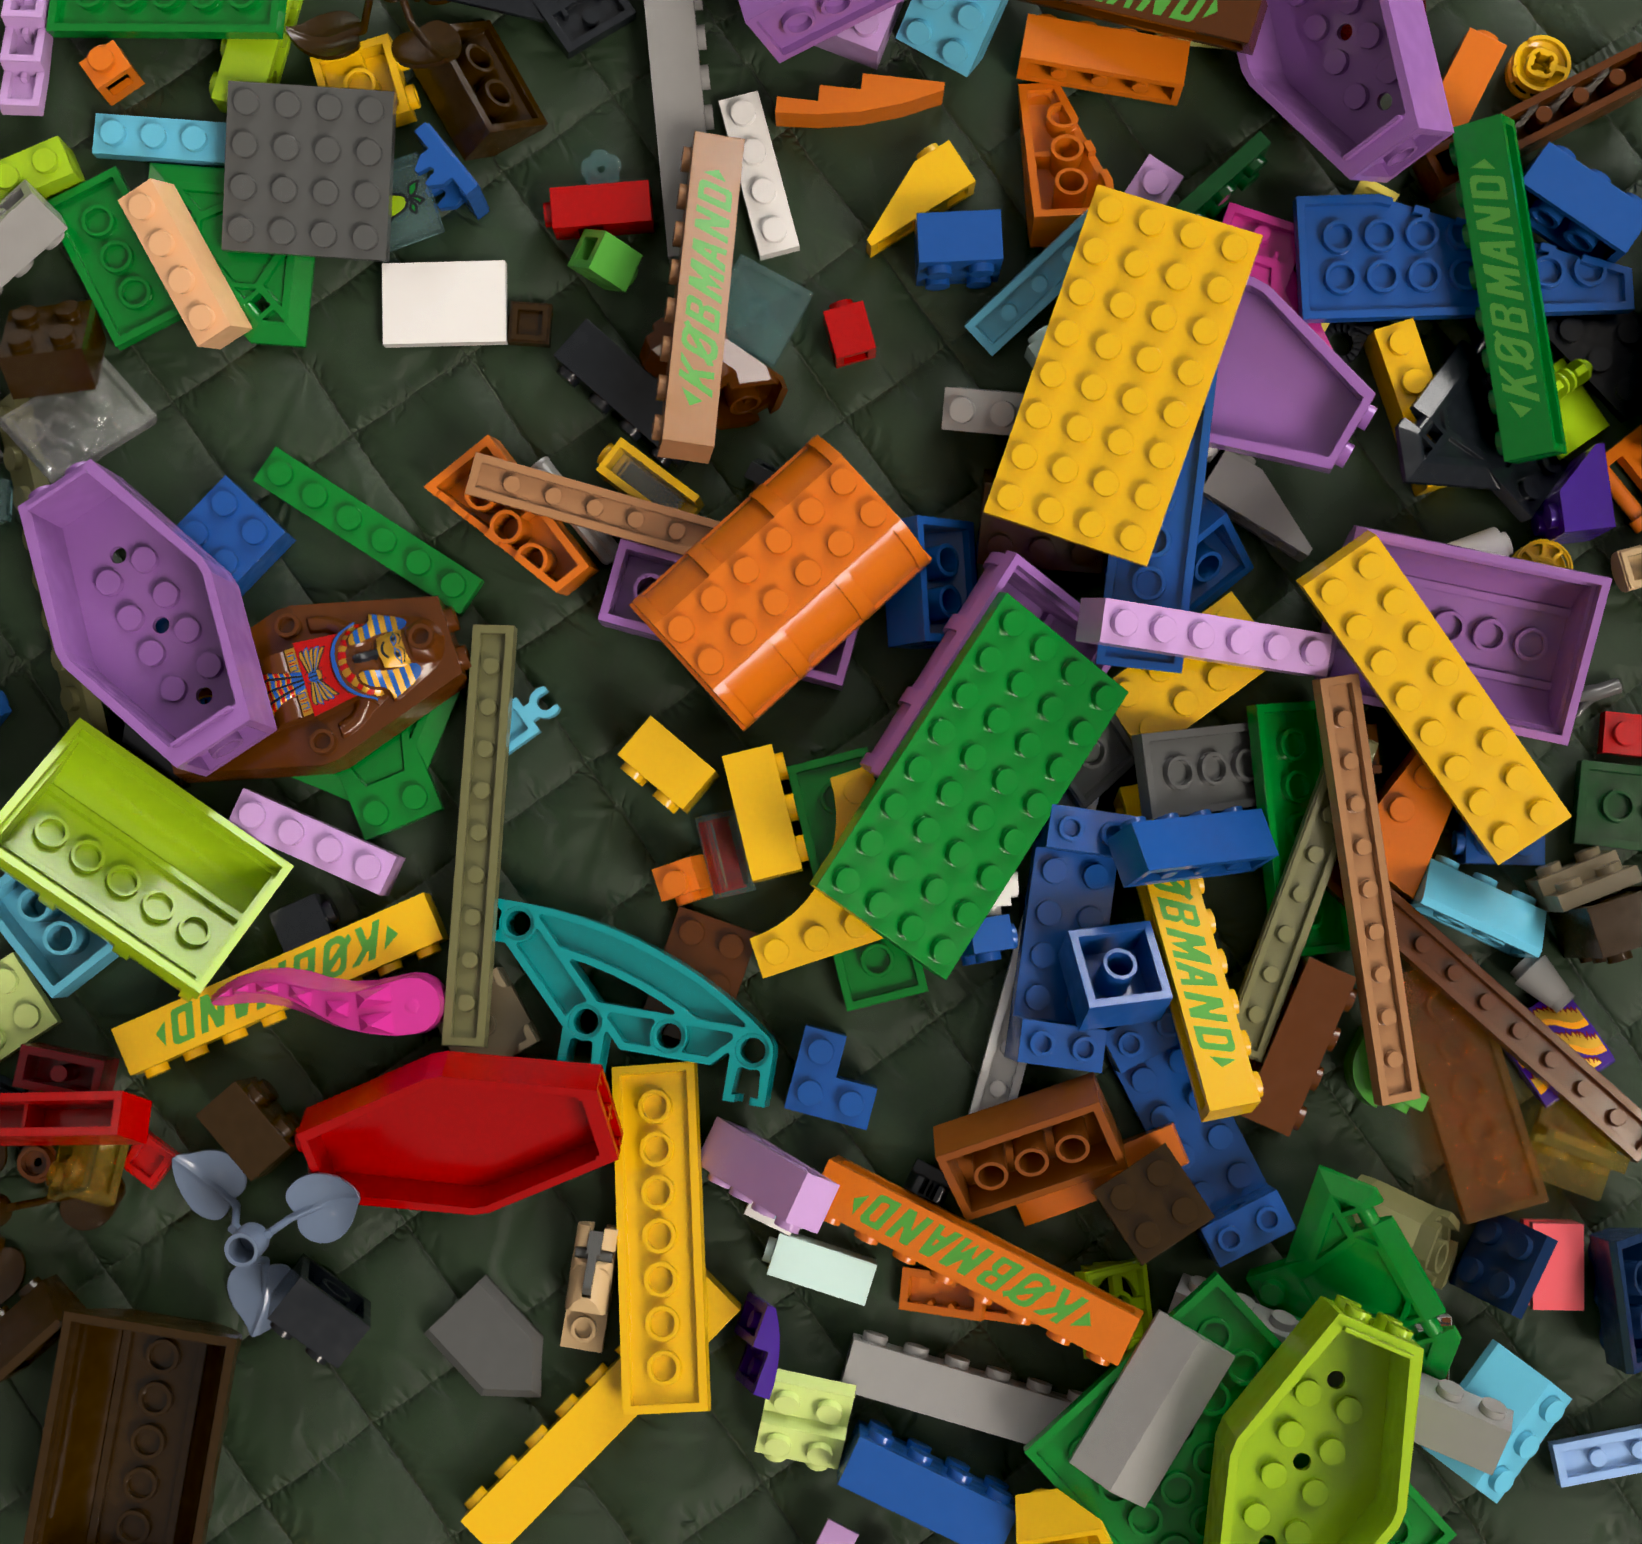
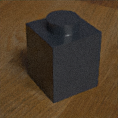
[268,893,340,953]

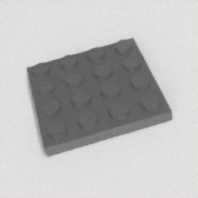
[221,81,397,262]

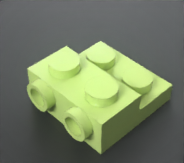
[754,1369,856,1471]

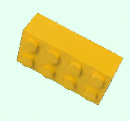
[1112,591,1266,740]

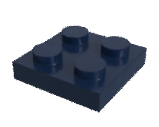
[1449,1207,1558,1319]

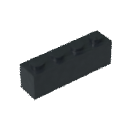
[553,318,690,472]

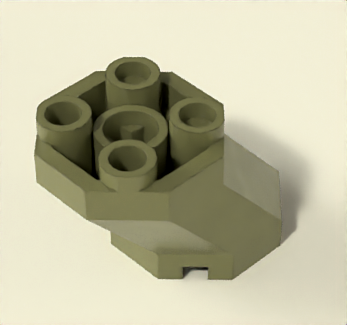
[1352,1174,1460,1290]

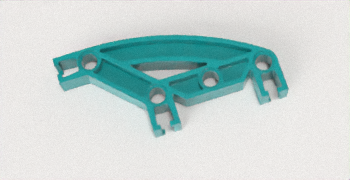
[495,898,778,1108]

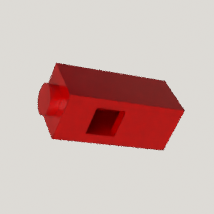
[543,180,655,240]

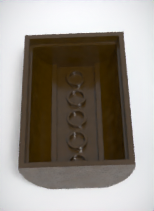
[23,1308,242,1544]

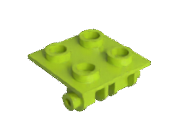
[1553,358,1610,460]

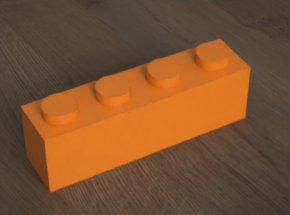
[1016,13,1191,106]

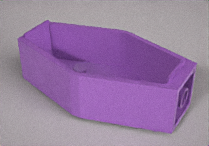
[1237,0,1455,183]
[18,459,277,777]

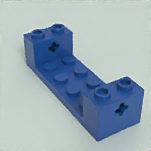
[1004,804,1136,1073]
[1101,1006,1297,1268]

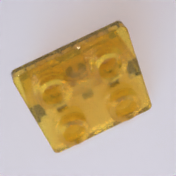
[1519,1099,1630,1201]
[46,1145,129,1207]

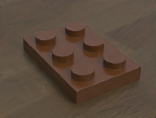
[644,906,759,1040]

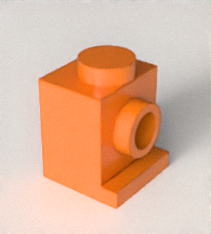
[79,40,145,106]
[652,854,717,907]

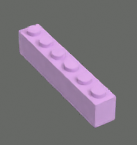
[1075,598,1333,677]

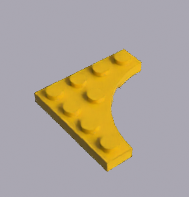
[750,767,884,979]

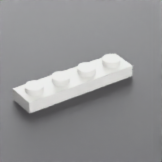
[718,91,800,261]

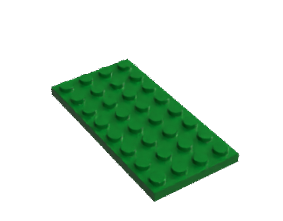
[809,592,1128,980]

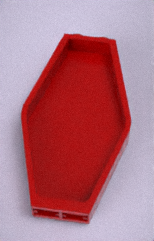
[295,1051,623,1215]

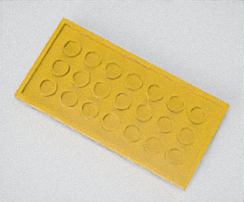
[983,184,1263,567]

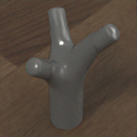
[1576,678,1623,718]

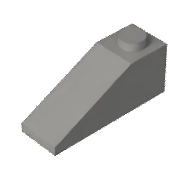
[1203,451,1312,562]

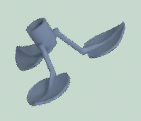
[172,1149,361,1337]

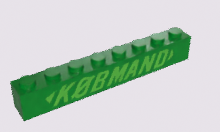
[1449,113,1567,464]

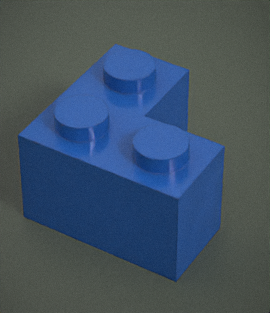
[784,1023,877,1130]

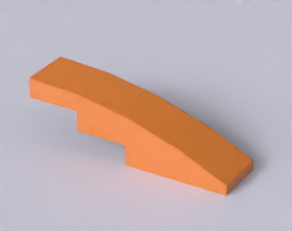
[775,73,945,128]
[1016,1122,1190,1227]
[898,1266,1037,1326]

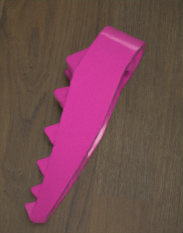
[211,967,446,1036]

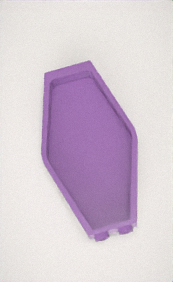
[1209,276,1378,474]

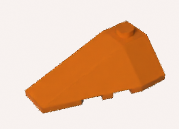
[1017,83,1114,248]

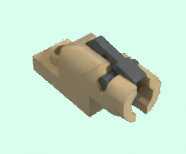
[560,1221,619,1353]

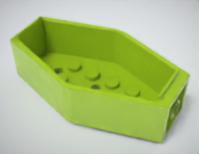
[1203,1294,1424,1544]

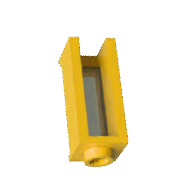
[595,437,704,515]

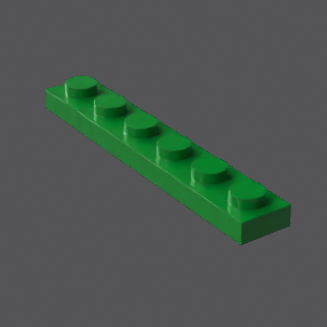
[253,447,485,616]

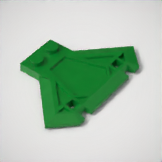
[148,163,316,348]
[292,669,470,842]
[1245,1165,1462,1380]

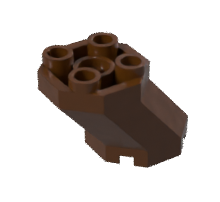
[639,318,788,430]

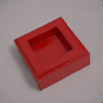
[118,1130,180,1190]

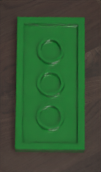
[48,166,182,351]

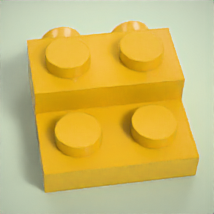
[309,33,421,128]

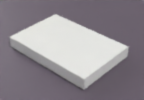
[382,260,508,348]

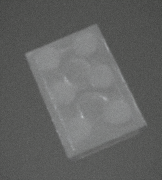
[0,356,157,484]

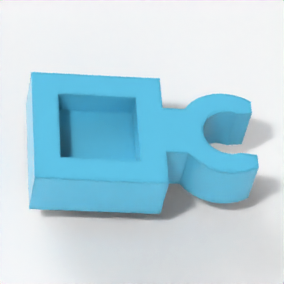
[509,686,561,755]

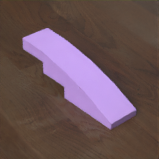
[0,0,53,116]

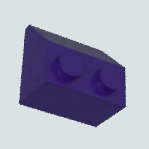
[1531,443,1616,544]

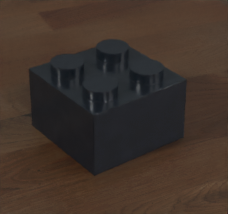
[267,1253,371,1369]

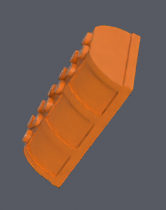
[629,434,932,732]

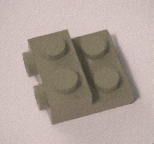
[1525,845,1642,912]

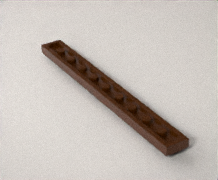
[1325,857,1642,1163]

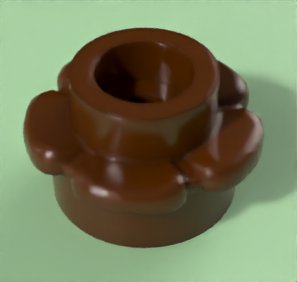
[17,1146,59,1183]

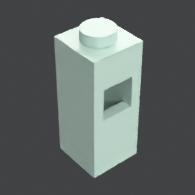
[762,1231,877,1306]

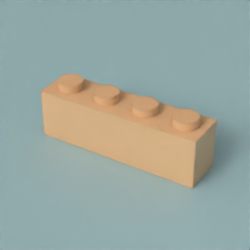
[118,178,253,350]

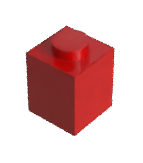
[823,299,876,368]

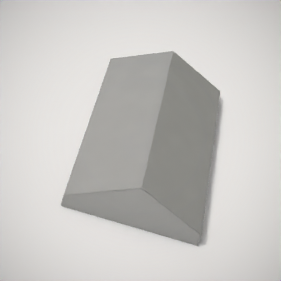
[1068,1309,1235,1508]

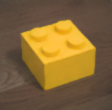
[617,715,720,814]

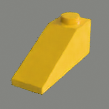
[866,140,976,258]

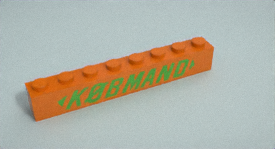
[822,1155,1145,1367]

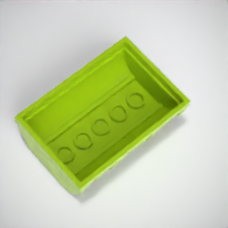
[0,717,294,1003]

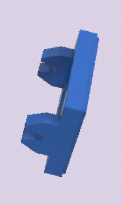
[414,122,489,220]

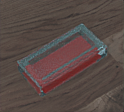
[695,809,756,900]

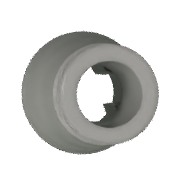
[1510,955,1575,1013]

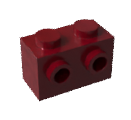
[12,1042,120,1093]

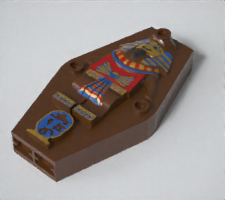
[171,596,472,783]

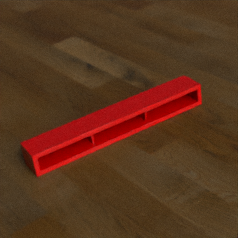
[0,1091,152,1146]

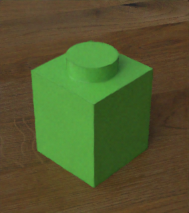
[567,229,643,292]

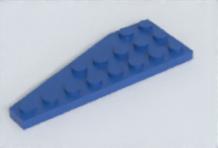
[1293,194,1635,324]

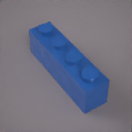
[1107,806,1279,888]

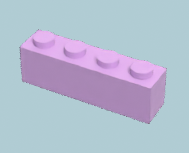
[229,788,406,896]
[701,1117,840,1234]

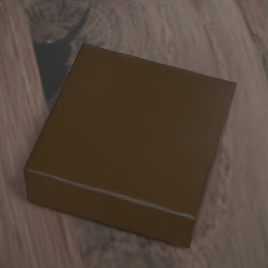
[508,301,553,348]

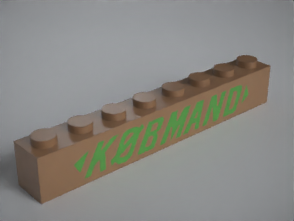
[651,131,745,464]

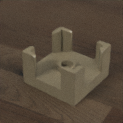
[438,967,543,1057]

